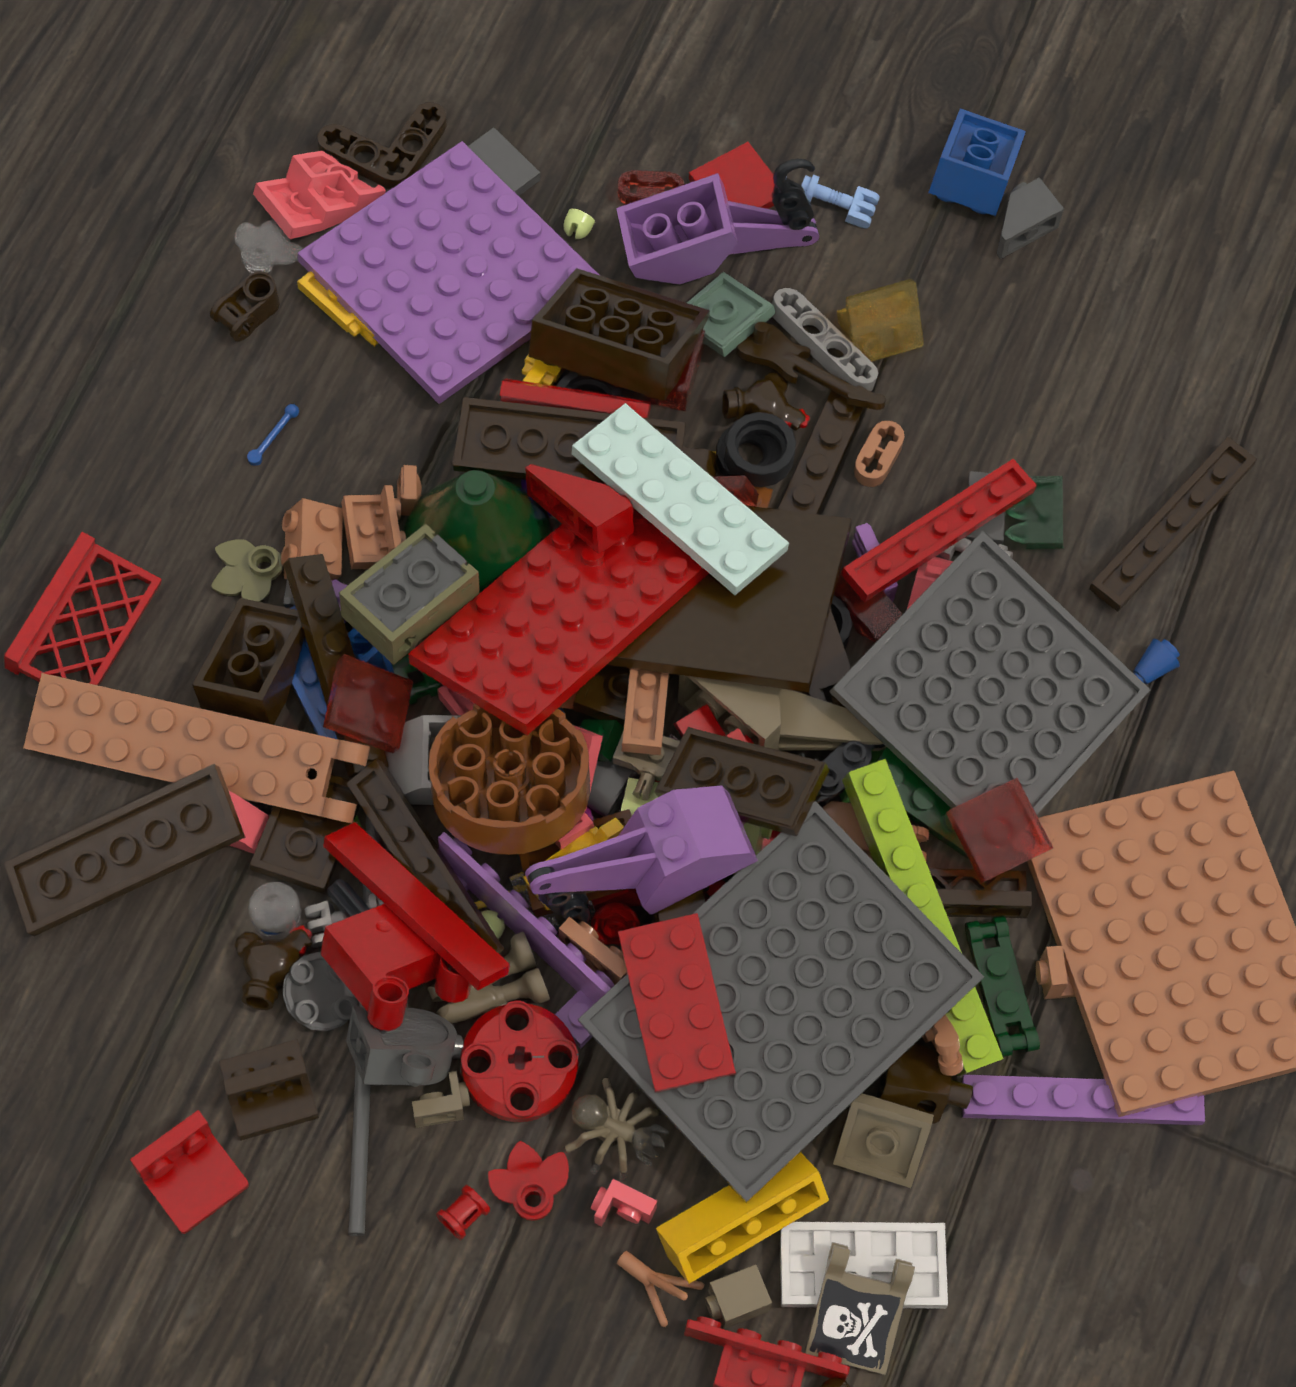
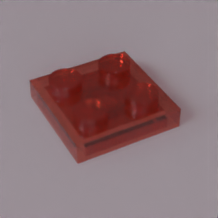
[323,654,413,754]
[946,778,1053,883]

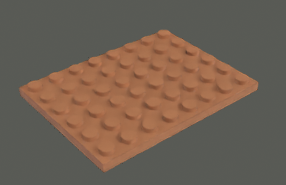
[1018,771,1296,1117]

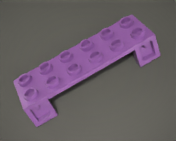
[438,832,614,1049]

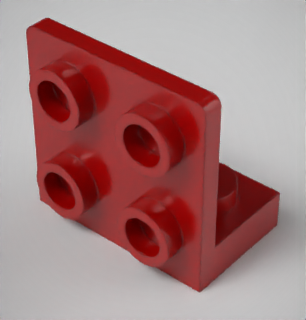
[130,1110,249,1234]

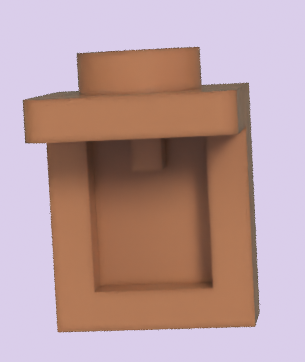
[1036,946,1075,999]

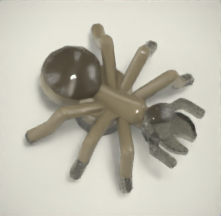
[564,1077,669,1182]

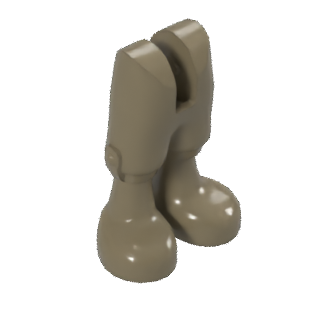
[427,932,550,1024]

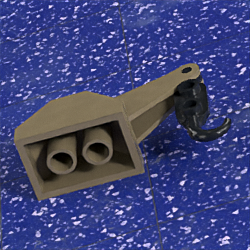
[678,675,886,803]

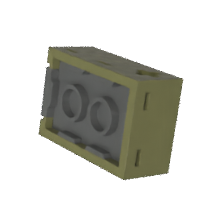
[339,524,479,665]

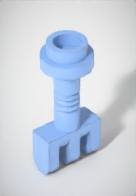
[801,174,880,228]

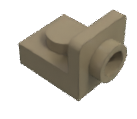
[412,1071,470,1128]

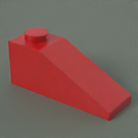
[525,464,634,554]

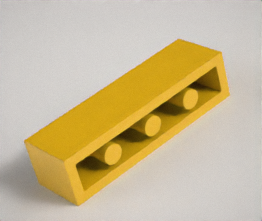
[656,1152,829,1284]

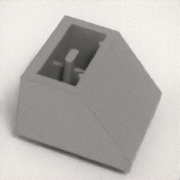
[385,715,461,805]

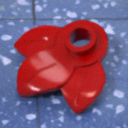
[488,1141,569,1221]

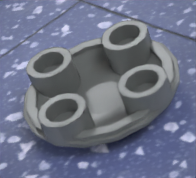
[283,952,358,1031]

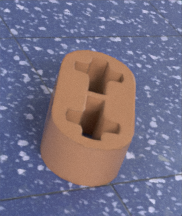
[854,421,905,487]

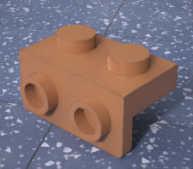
[341,485,406,569]
[281,498,343,581]

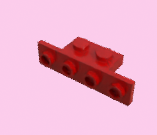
[684,1316,850,1387]

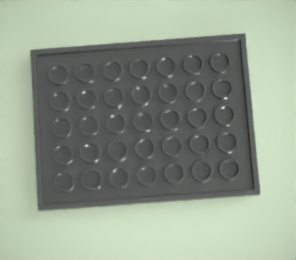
[578,801,984,1202]

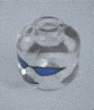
[248,882,302,939]

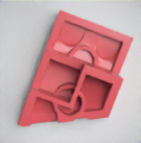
[253,151,386,239]

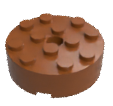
[429,704,590,855]

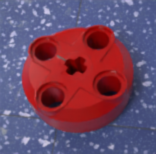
[460,1000,579,1122]

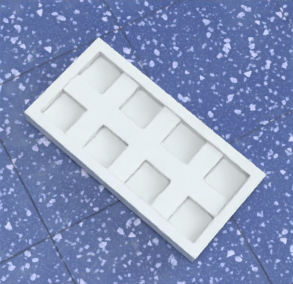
[780,1222,948,1309]

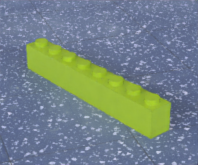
[842,759,1003,1076]

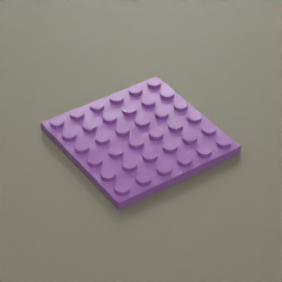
[298,141,599,404]

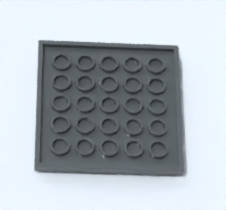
[829,531,1150,854]

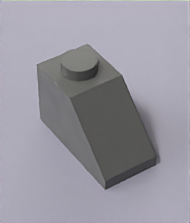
[997,177,1064,259]

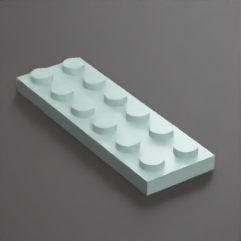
[571,403,789,595]

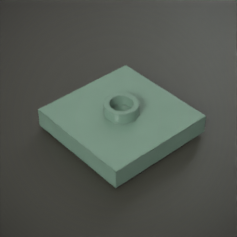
[687,272,775,357]

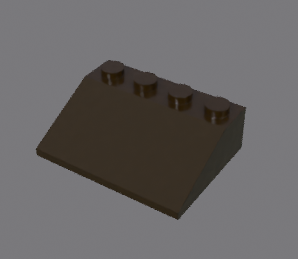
[529,268,710,401]

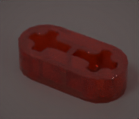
[617,170,685,205]

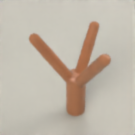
[617,1251,704,1327]

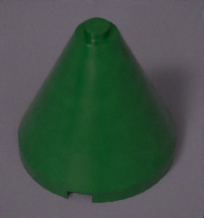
[404,470,552,593]

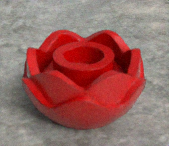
[591,902,640,946]

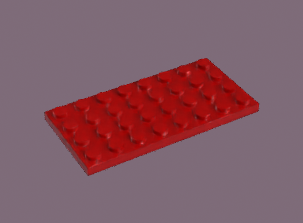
[408,509,709,735]

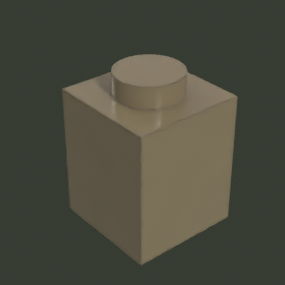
[704,1265,772,1329]

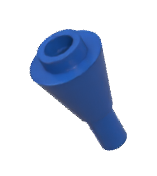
[1133,639,1180,684]

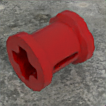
[436,1185,490,1240]

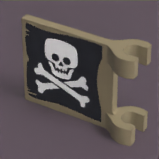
[804,1242,915,1375]

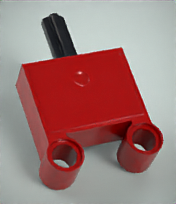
[321,879,472,1031]

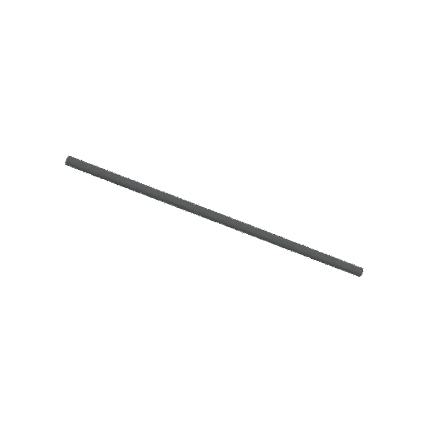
[348,701,386,1236]

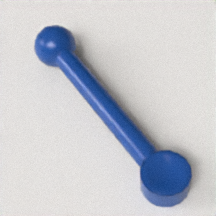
[247,404,299,466]

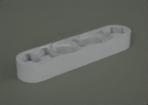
[772,288,878,391]

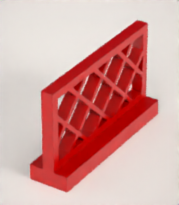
[500,378,652,418]
[4,532,162,686]

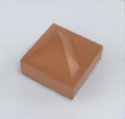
[397,465,422,516]

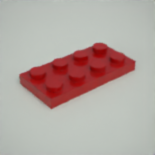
[618,913,736,1093]

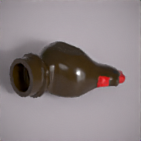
[722,372,810,431]
[235,925,313,1010]

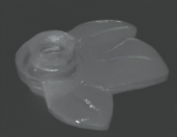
[235,219,304,273]

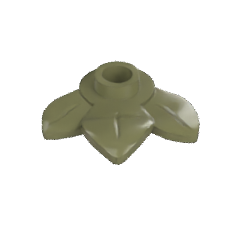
[212,539,283,602]

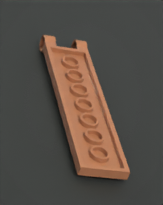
[23,673,370,824]

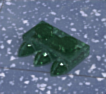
[1005,476,1063,549]

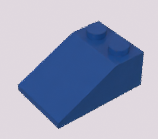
[929,109,1026,216]

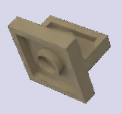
[833,1093,934,1188]

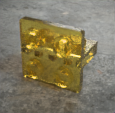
[837,279,924,361]

